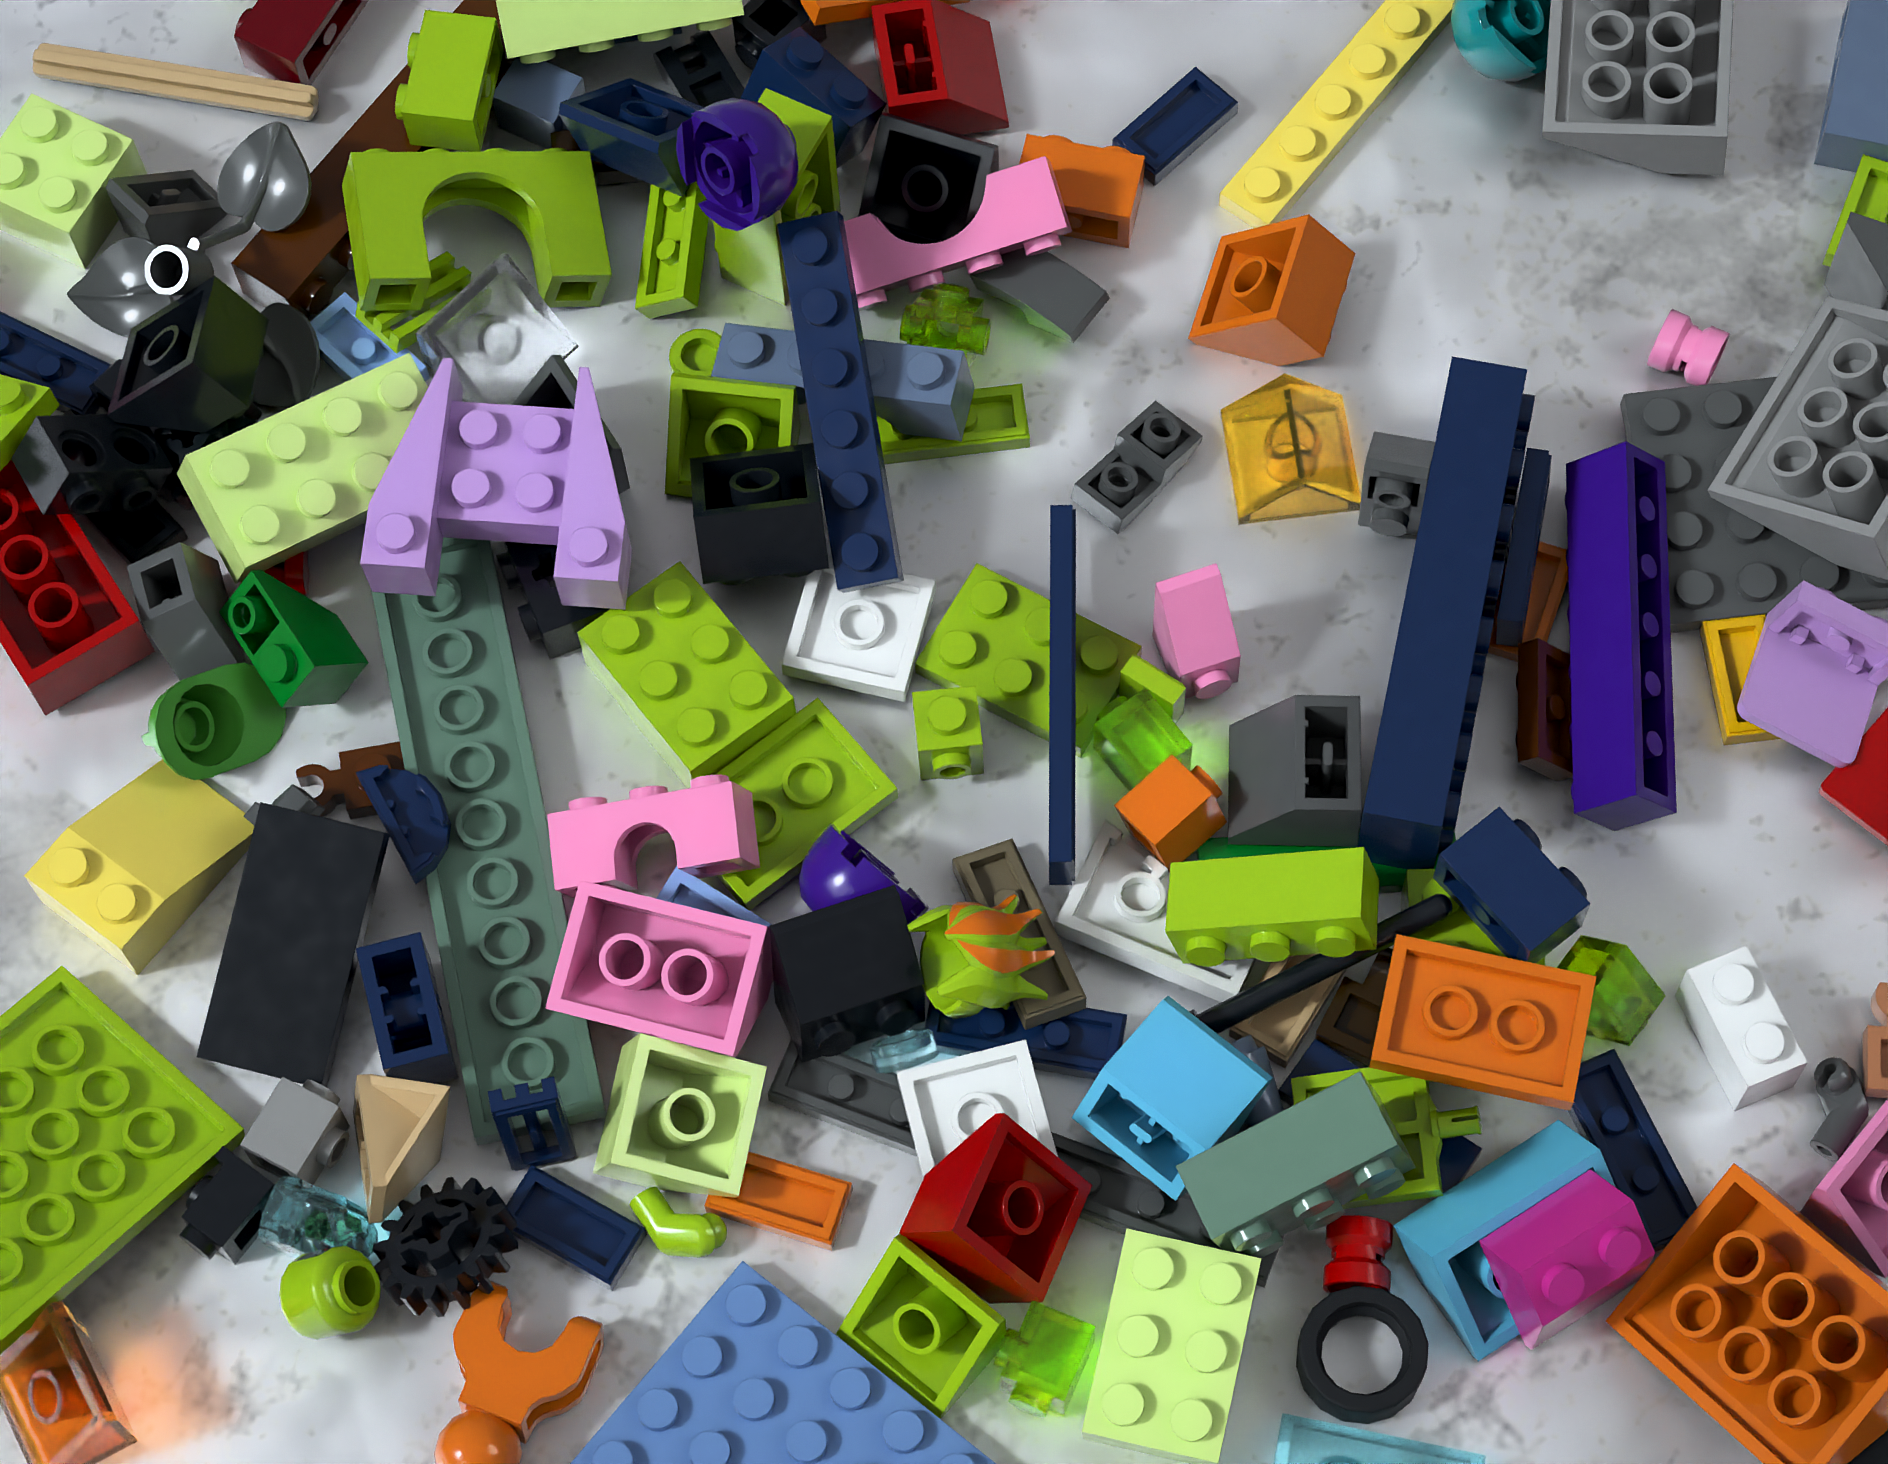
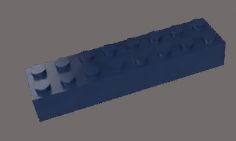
[1358,356,1535,869]

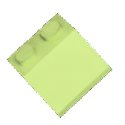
[593,1033,767,1197]

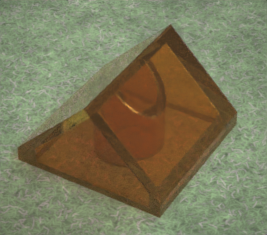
[0,1301,138,1464]

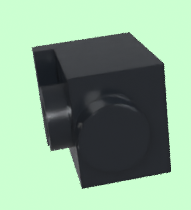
[732,0,827,70]
[179,1146,286,1265]

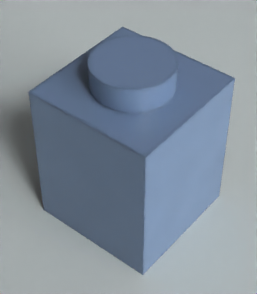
[492,57,586,149]

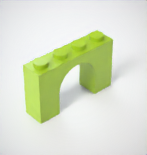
[342,148,612,311]

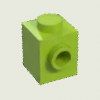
[912,685,984,780]

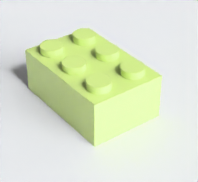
[1082,1228,1261,1464]

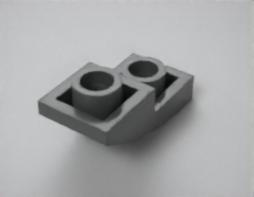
[969,247,1110,343]
[1071,400,1203,534]

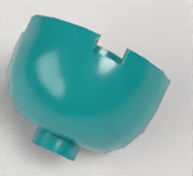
[1451,0,1551,82]

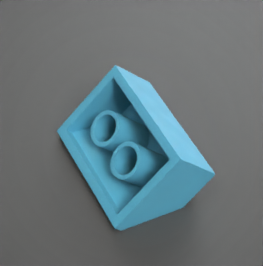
[1393,1120,1615,1361]

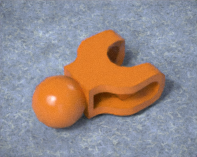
[434,1280,604,1464]

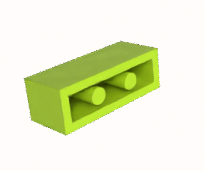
[1165,847,1380,967]

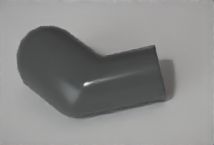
[1810,1057,1869,1161]

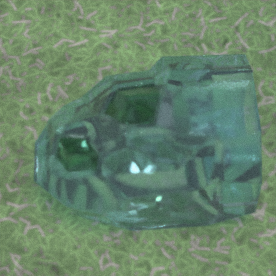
[258,1175,378,1259]

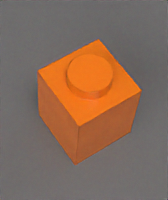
[1114,754,1227,873]

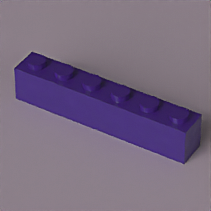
[1564,441,1677,831]

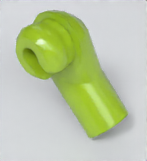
[629,1186,727,1258]

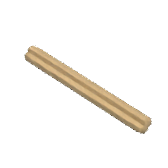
[32,43,319,121]

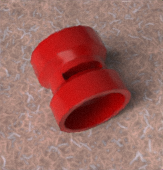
[1323,1215,1393,1294]

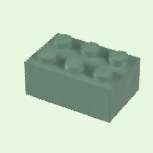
[1176,1071,1416,1258]

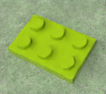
[915,563,1142,758]
[715,697,898,910]

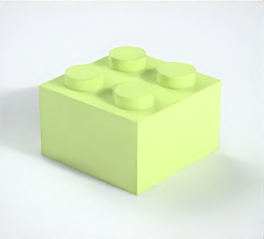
[0,93,147,269]

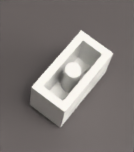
[1675,945,1808,1111]

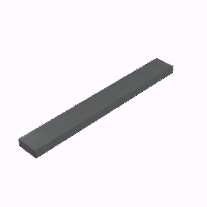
[767,1039,1284,1288]

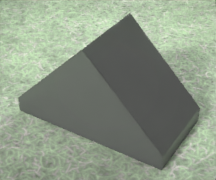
[106,170,228,248]

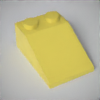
[24,759,254,975]

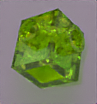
[900,283,991,367]

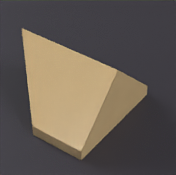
[353,1074,450,1224]

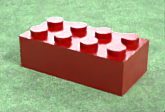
[0,460,156,716]

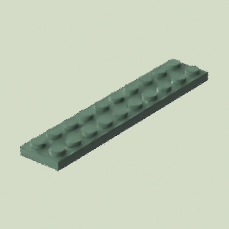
[371,537,607,1146]

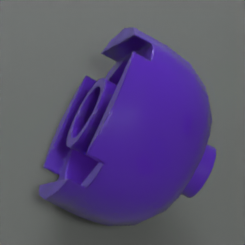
[676,98,799,231]
[799,823,929,924]

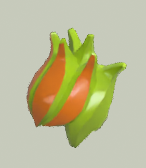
[907,894,1055,1019]

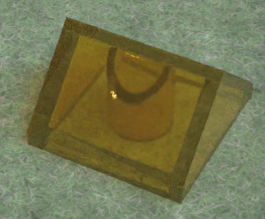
[1220,373,1361,525]

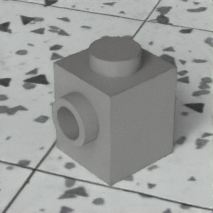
[240,1076,350,1193]

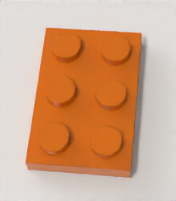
[1369,934,1596,1111]

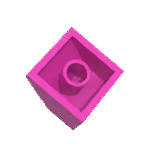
[1479,1169,1655,1350]

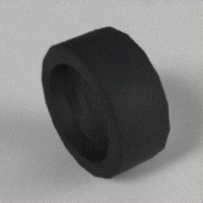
[1296,1286,1429,1424]

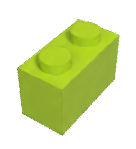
[395,10,504,152]

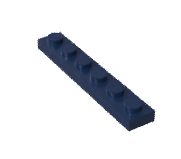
[777,211,904,593]

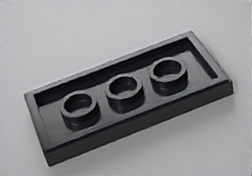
[196,802,390,1088]

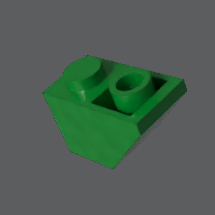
[219,570,369,708]

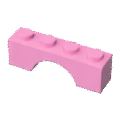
[844,156,1072,311]

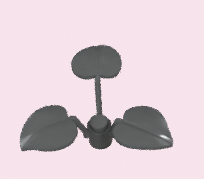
[67,121,320,408]

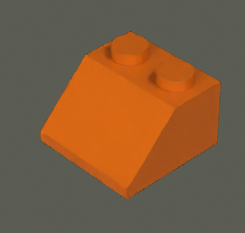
[1188,214,1356,366]

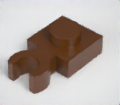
[296,741,405,820]

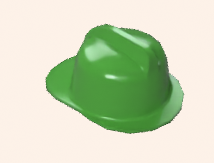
[141,662,286,780]

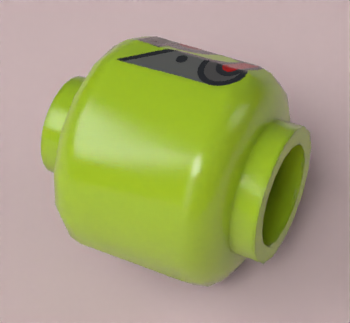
[279,1246,381,1340]

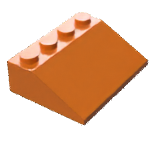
[1606,1163,1888,1464]

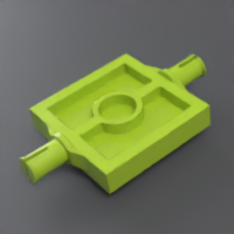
[1291,1067,1482,1209]

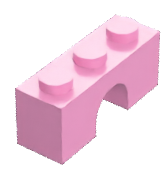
[547,775,760,898]

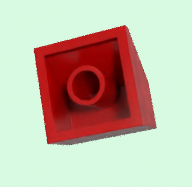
[899,1113,1093,1304]

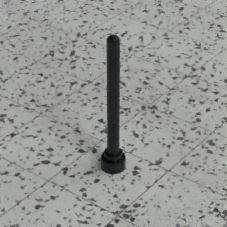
[1189,894,1453,1034]

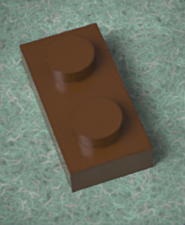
[1515,638,1573,782]

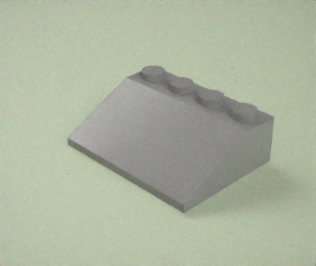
[1542,0,1734,175]
[1708,296,1888,580]

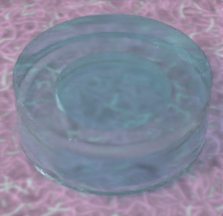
[869,1028,939,1073]

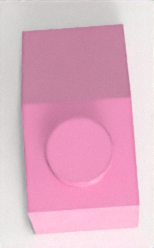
[1152,563,1241,699]

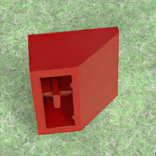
[871,0,1009,135]

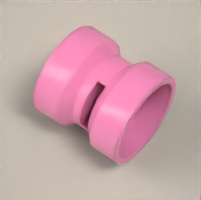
[1647,309,1730,386]

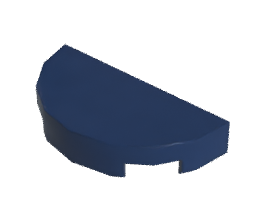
[355,765,451,885]

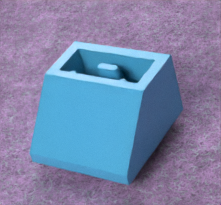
[1071,996,1273,1201]

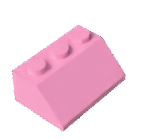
[545,880,773,1057]

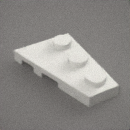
[1054,819,1256,1002]

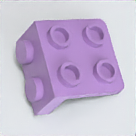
[1737,580,1888,768]

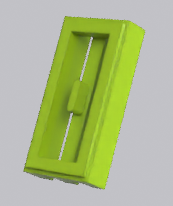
[355,251,488,354]

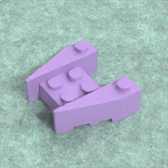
[360,358,632,610]

